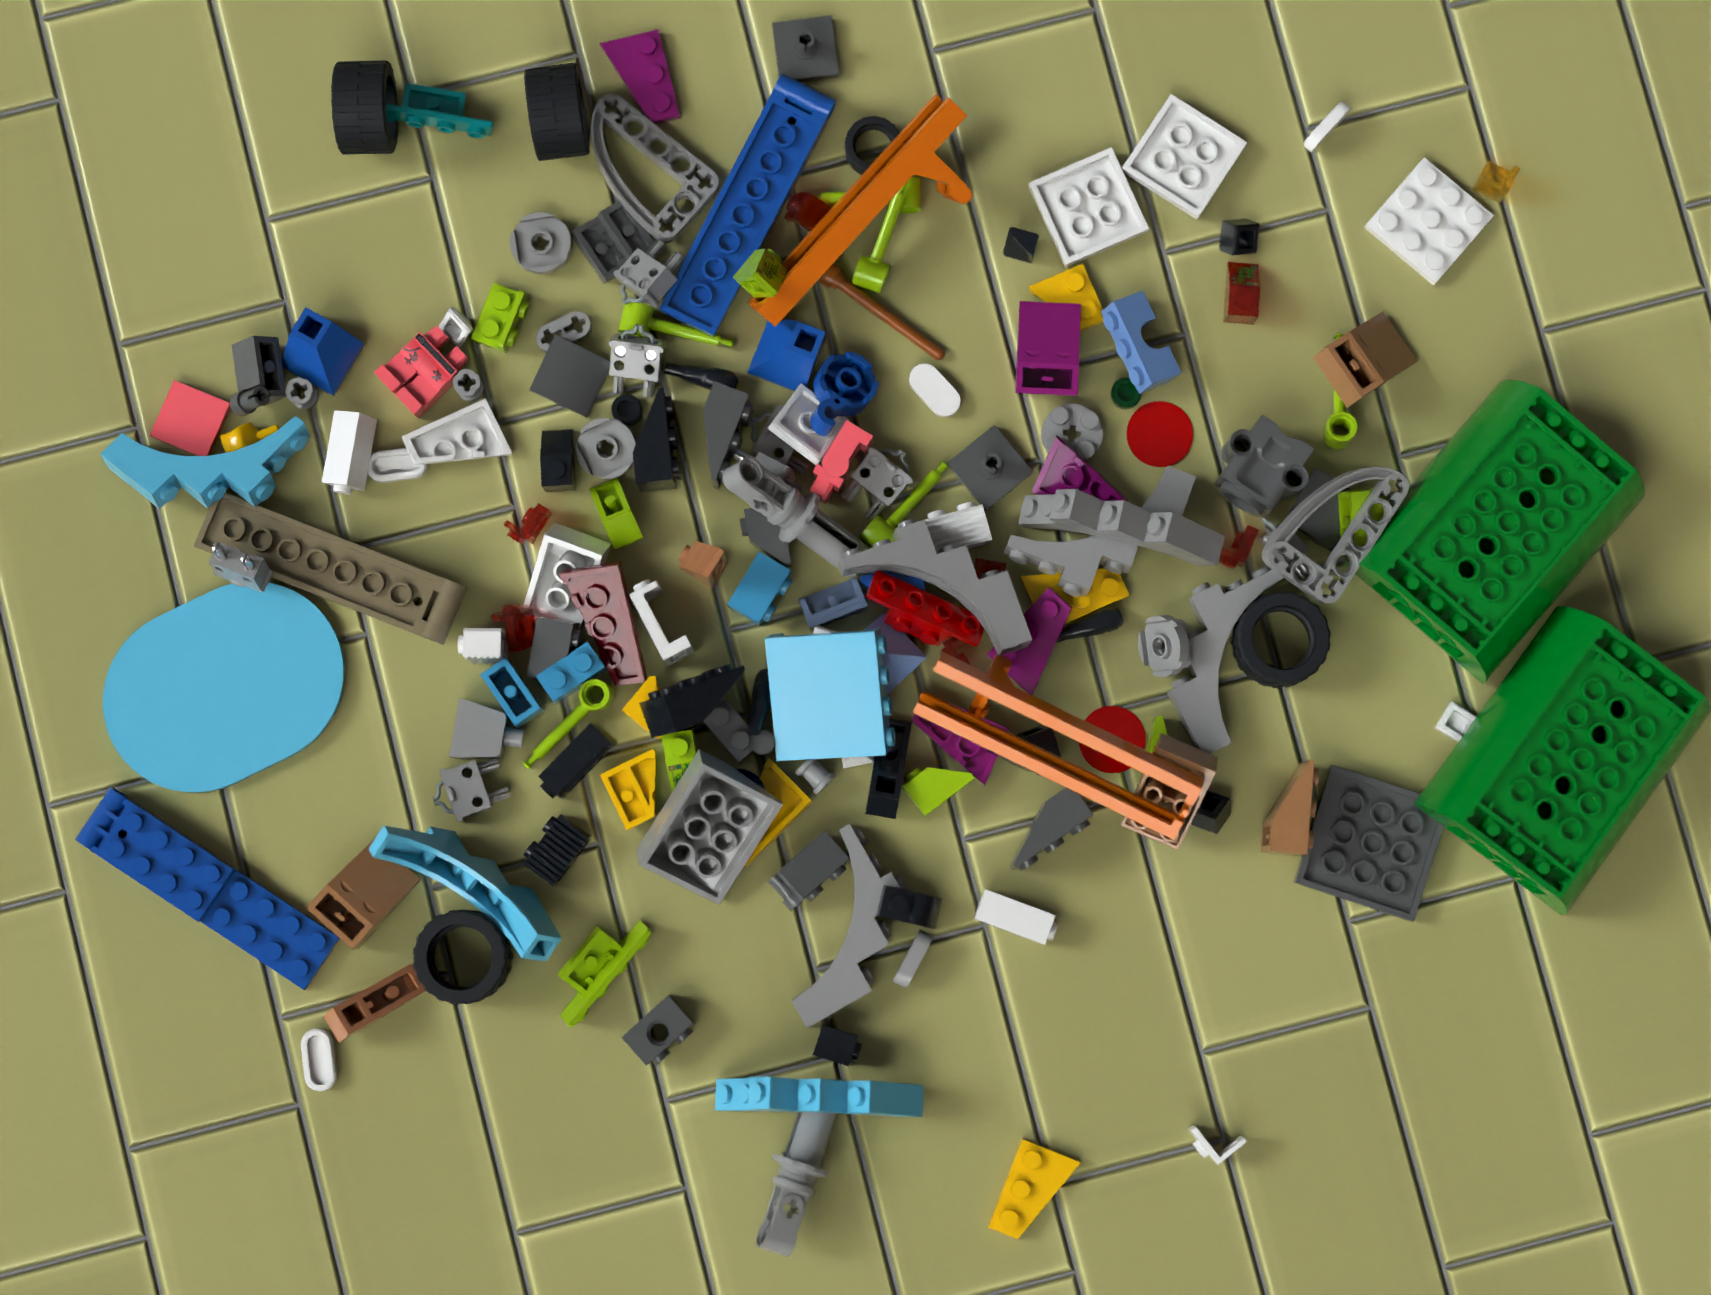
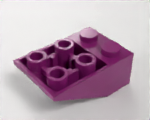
[1015,301,1081,396]

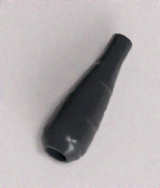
[664,362,738,390]
[1056,606,1124,643]
[748,668,771,736]

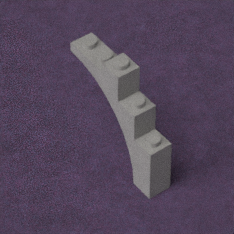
[1004,466,1196,597]
[1018,489,1225,566]
[838,519,1032,656]
[1167,566,1284,754]
[792,824,908,1028]

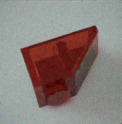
[1223,262,1260,325]

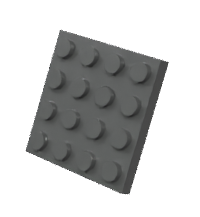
[1293,765,1444,922]

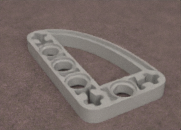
[591,94,719,243]
[1262,467,1409,603]

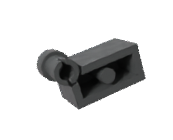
[230,336,287,417]
[703,697,775,764]
[768,830,849,912]

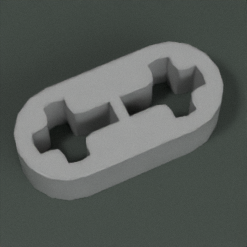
[536,311,592,353]
[893,929,934,988]

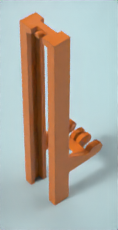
[746,94,973,327]
[912,652,1204,840]

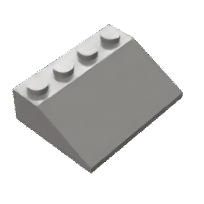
[636,749,783,905]

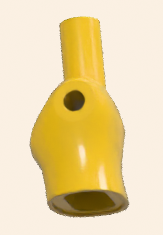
[220,423,279,453]

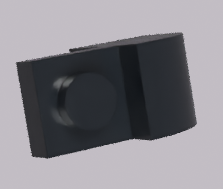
[876,885,942,929]

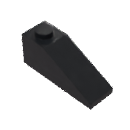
[865,718,912,819]

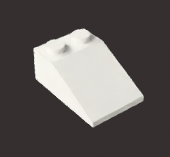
[521,522,612,630]

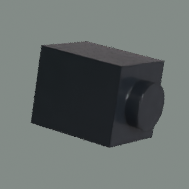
[813,1024,862,1067]

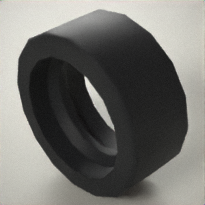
[845,116,899,175]

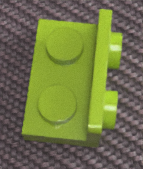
[471,283,530,353]

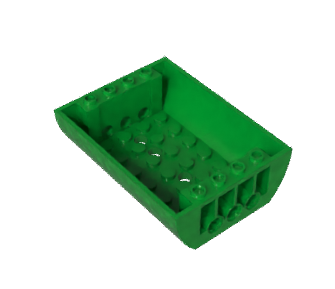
[1343,379,1645,684]
[1414,606,1711,915]

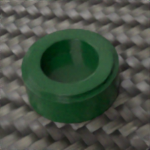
[1110,378,1142,410]

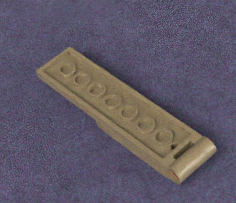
[194,493,467,645]

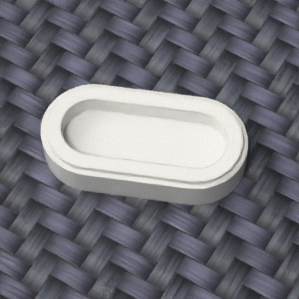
[1303,101,1352,153]
[909,363,960,418]
[368,448,429,483]
[301,1028,338,1091]

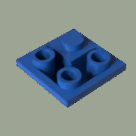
[282,307,365,396]
[747,319,826,391]

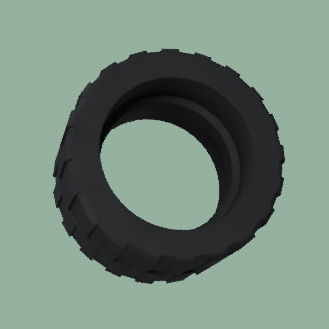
[331,60,398,155]
[524,63,590,161]
[1231,591,1331,688]
[413,910,513,1005]

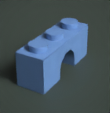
[1101,291,1181,394]

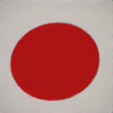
[1126,401,1193,467]
[1079,706,1146,773]

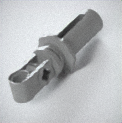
[723,457,871,578]
[756,1112,837,1257]

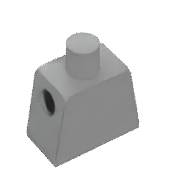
[449,698,525,759]

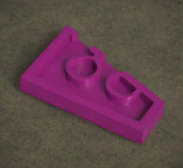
[600,29,680,124]
[1032,435,1129,502]
[986,587,1073,695]
[912,704,1009,786]

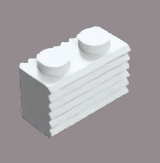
[925,501,992,554]
[458,628,508,665]

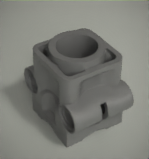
[1215,414,1314,517]

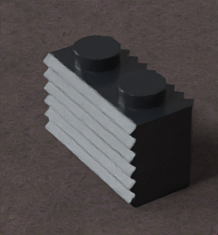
[523,814,592,887]

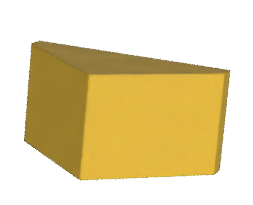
[622,676,662,740]

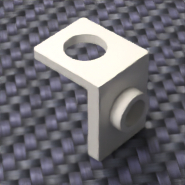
[1188,1125,1247,1165]

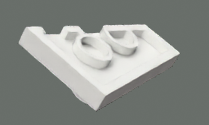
[402,398,512,466]

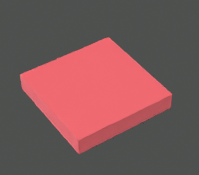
[150,380,231,456]

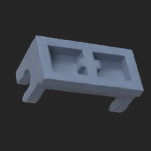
[798,577,868,631]

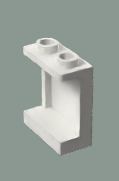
[629,579,694,666]

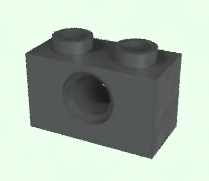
[621,995,695,1066]

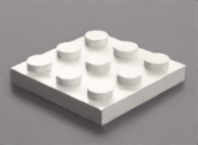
[1122,94,1247,220]
[1028,147,1149,267]
[1364,157,1494,286]

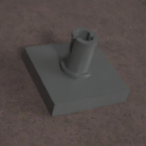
[772,15,839,82]
[947,425,1033,512]

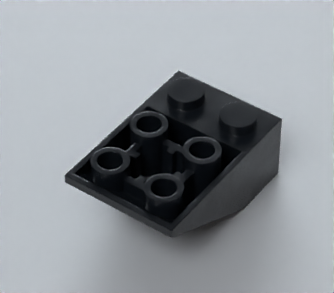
[633,388,681,493]
[639,663,745,738]

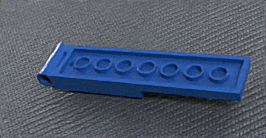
[659,73,837,338]
[75,787,340,990]

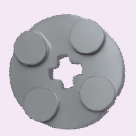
[510,212,572,275]
[1041,403,1103,461]
[575,418,637,479]
[1138,615,1191,677]

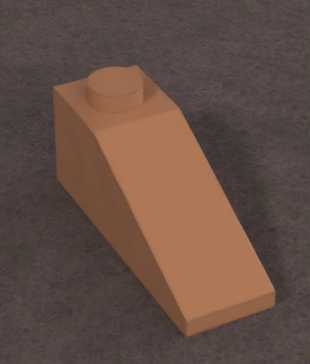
[678,540,728,589]
[323,964,426,1043]

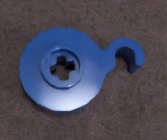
[810,351,879,436]

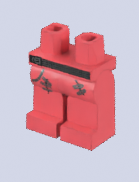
[374,326,469,419]
[809,420,873,505]

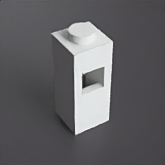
[322,410,377,495]
[973,889,1058,945]

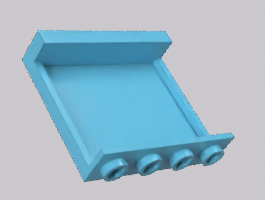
[765,627,895,761]

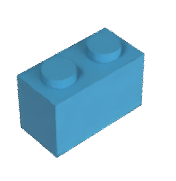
[727,552,793,626]
[536,642,607,704]
[480,657,544,728]

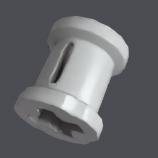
[453,369,484,402]
[285,377,318,410]
[795,759,836,795]

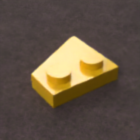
[1028,264,1103,332]
[600,749,656,831]

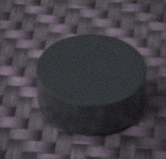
[611,394,642,426]

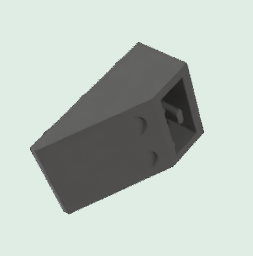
[703,381,754,489]
[1010,788,1093,871]

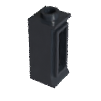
[538,723,615,799]

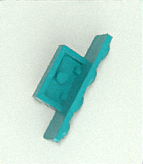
[386,83,493,138]

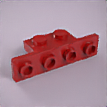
[866,570,984,647]

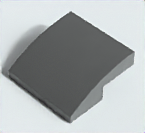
[571,201,654,284]
[529,335,610,418]
[1284,467,1351,552]

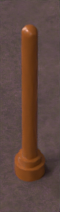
[819,263,945,360]

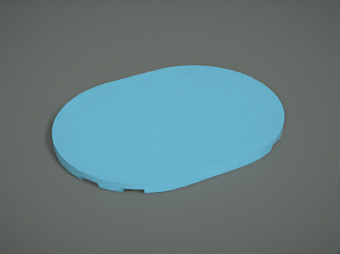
[103,582,345,793]

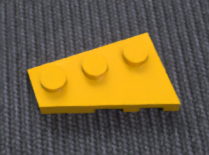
[1020,569,1129,624]
[745,758,813,867]
[988,1139,1081,1239]

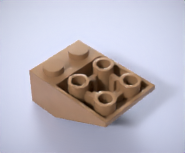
[1313,312,1417,408]
[1121,733,1218,850]
[1261,760,1319,856]
[306,839,421,950]

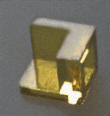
[1472,161,1520,203]

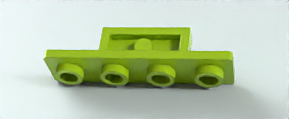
[557,920,652,1028]

